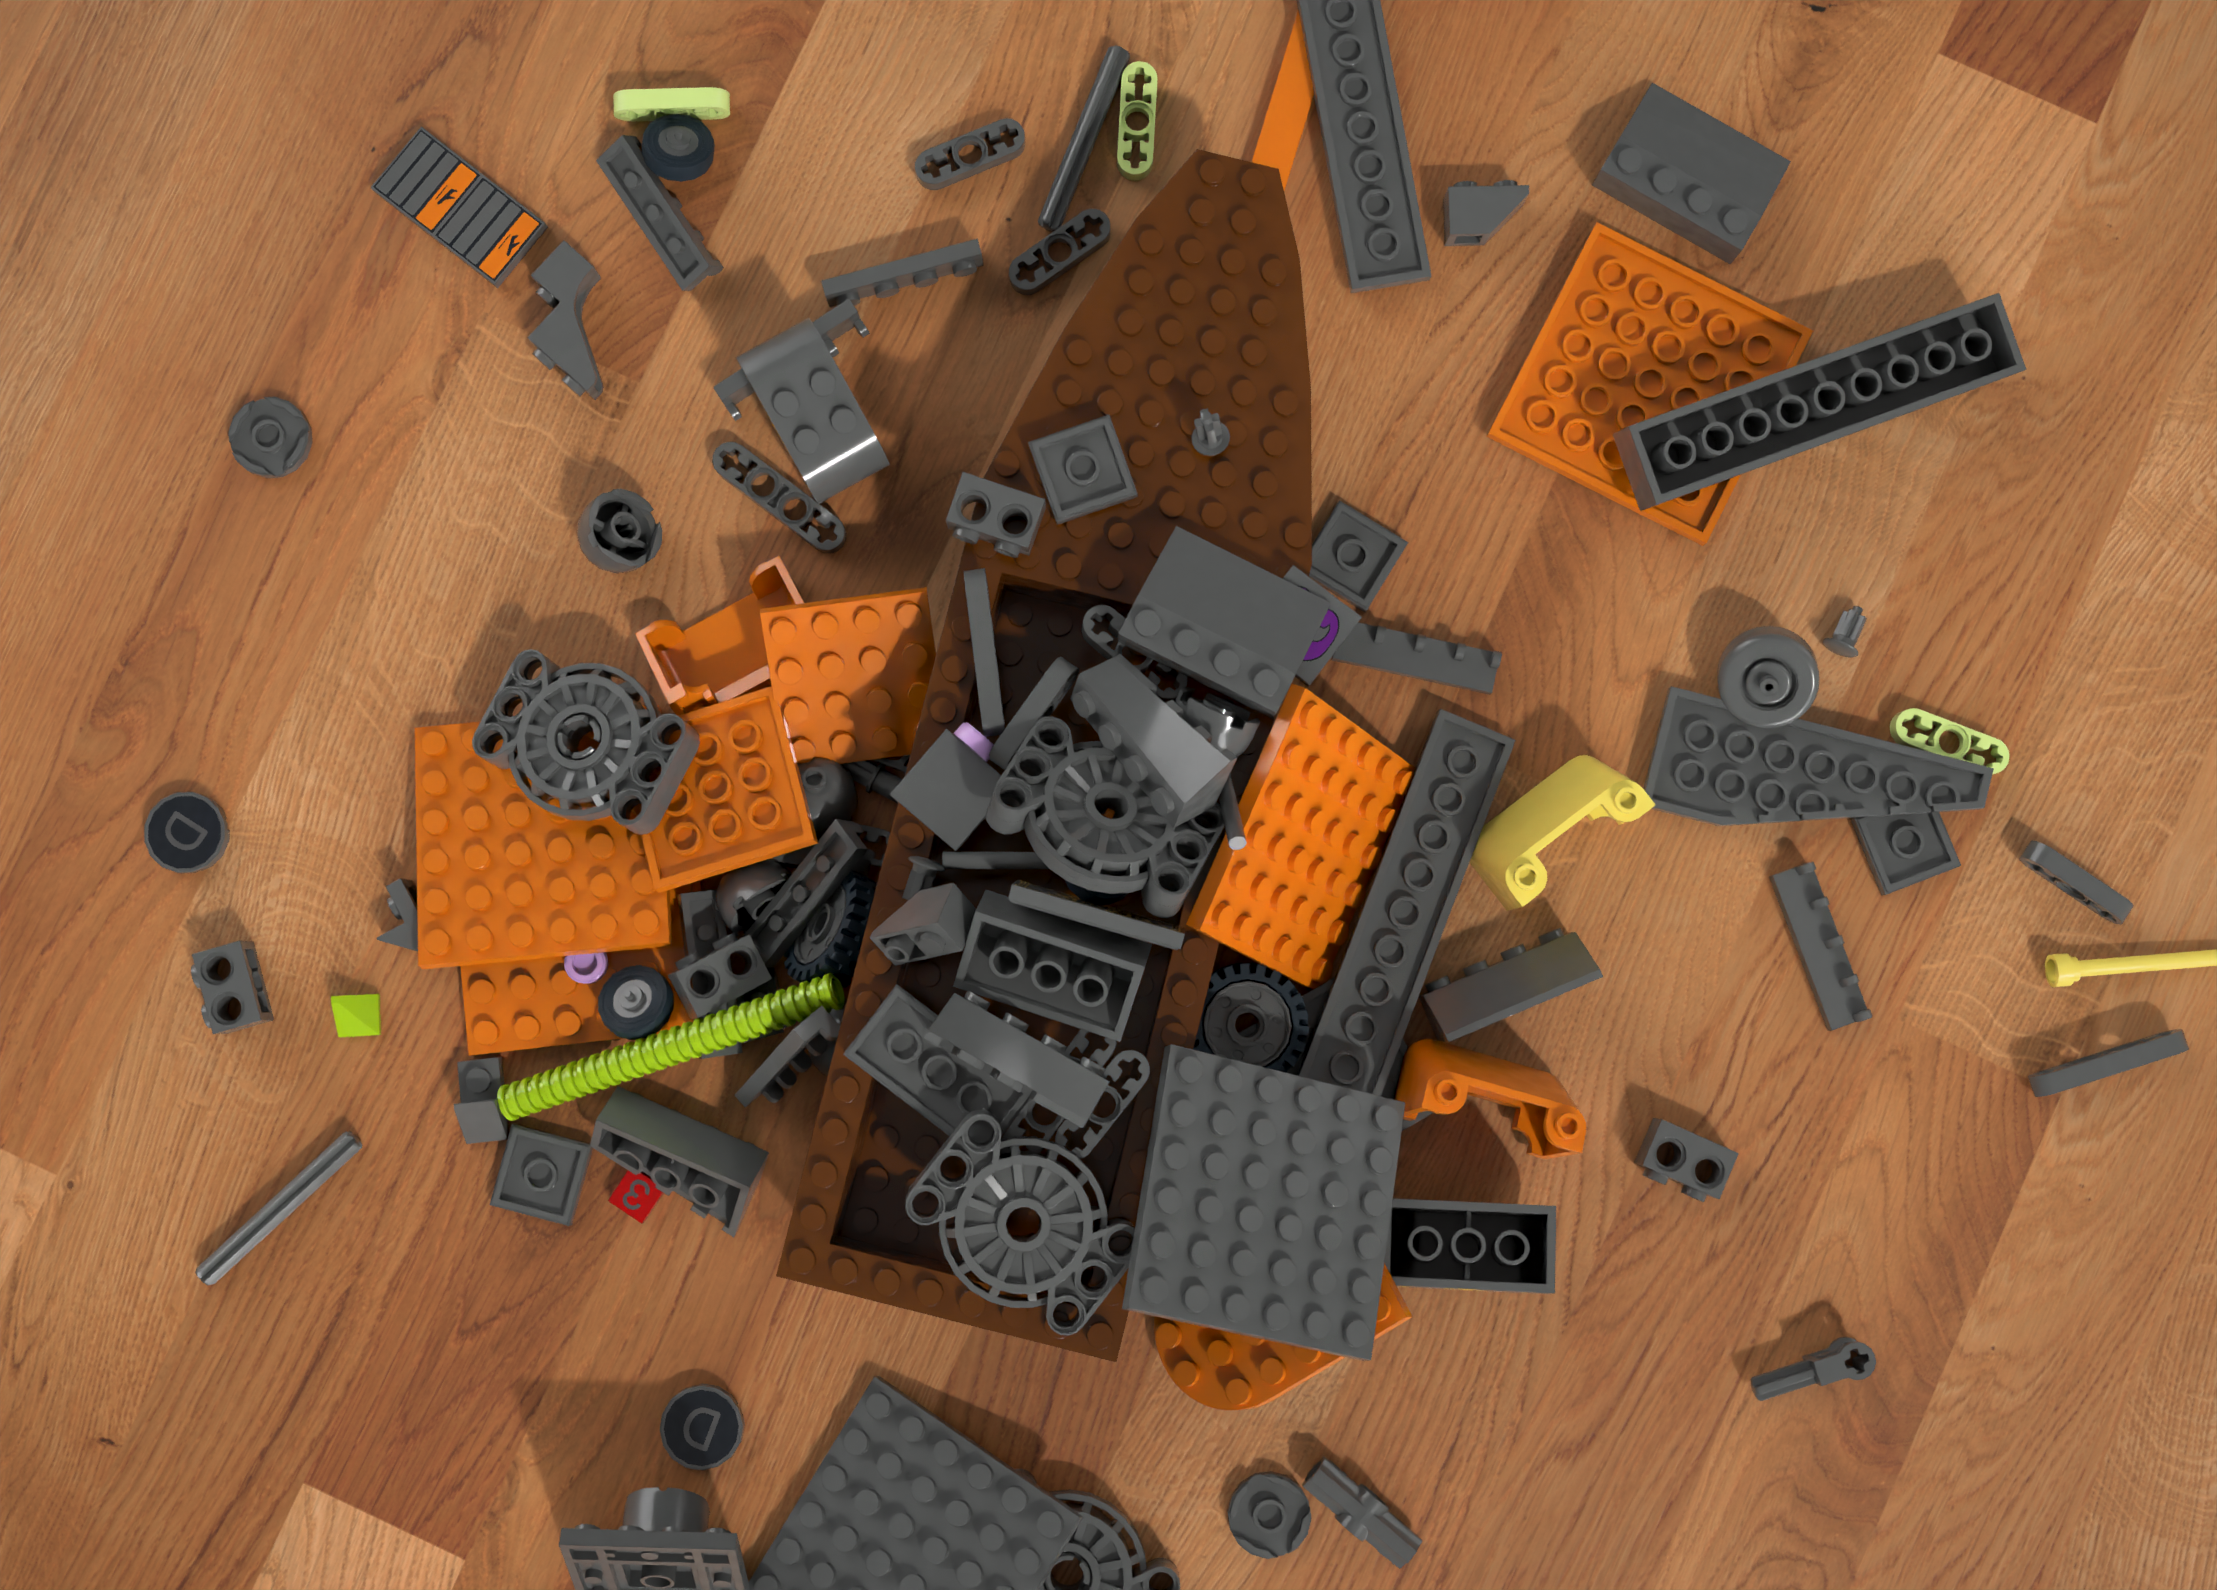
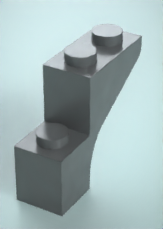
[527,240,604,400]

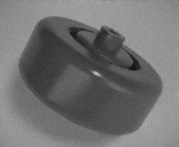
[1717,626,1820,728]

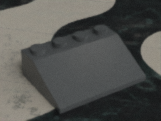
[1592,83,1791,264]
[1118,526,1331,719]

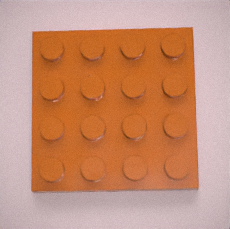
[760,587,936,764]
[635,686,818,893]

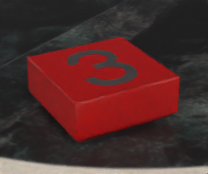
[608,1170,664,1224]

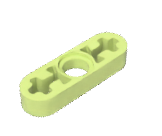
[1117,61,1158,181]
[613,87,730,122]
[1890,708,2009,775]

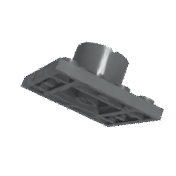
[559,1487,750,1590]

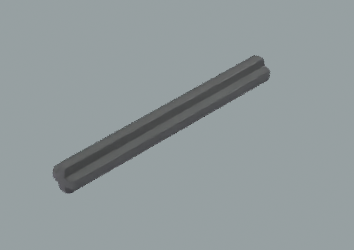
[1038,45,1130,232]
[195,1131,363,1286]

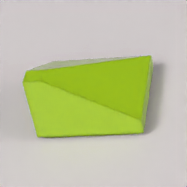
[331,994,381,1037]

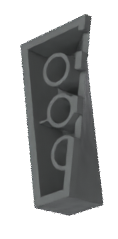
[1070,654,1237,828]
[924,990,1110,1128]
[590,1086,769,1237]

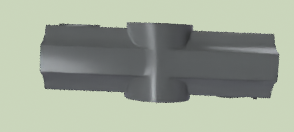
[1302,1456,1422,1569]

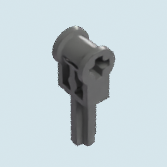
[1750,1337,1876,1401]

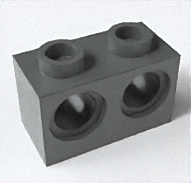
[946,472,1046,558]
[668,932,772,1019]
[191,940,274,1034]
[1634,1118,1739,1202]

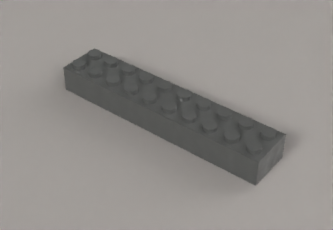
[1612,293,2027,511]

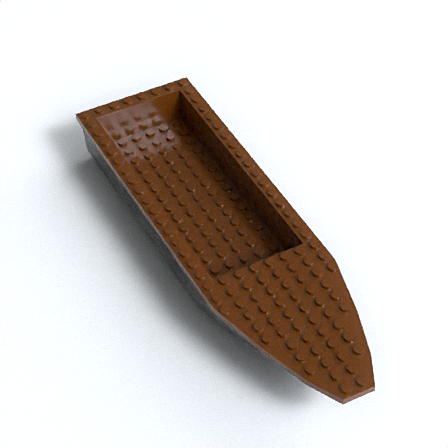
[776,149,1312,1362]

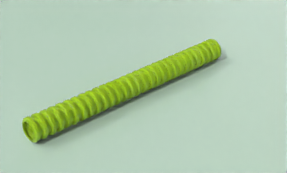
[497,973,845,1121]

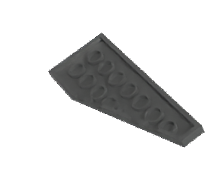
[1643,686,1994,826]

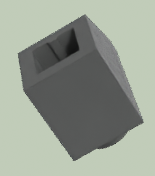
[1443,180,1530,246]
[870,883,976,966]

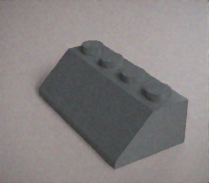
[953,890,1152,1042]
[1419,928,1603,1042]

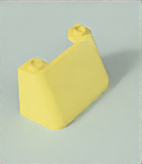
[1470,755,1656,911]

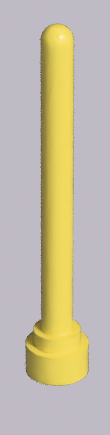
[2045,949,2217,987]

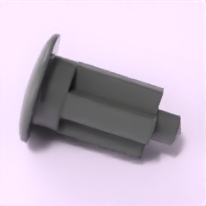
[1192,408,1230,456]
[1823,606,1867,658]
[902,856,945,900]

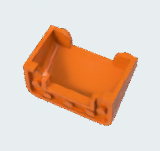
[635,556,806,716]
[1394,1039,1586,1159]

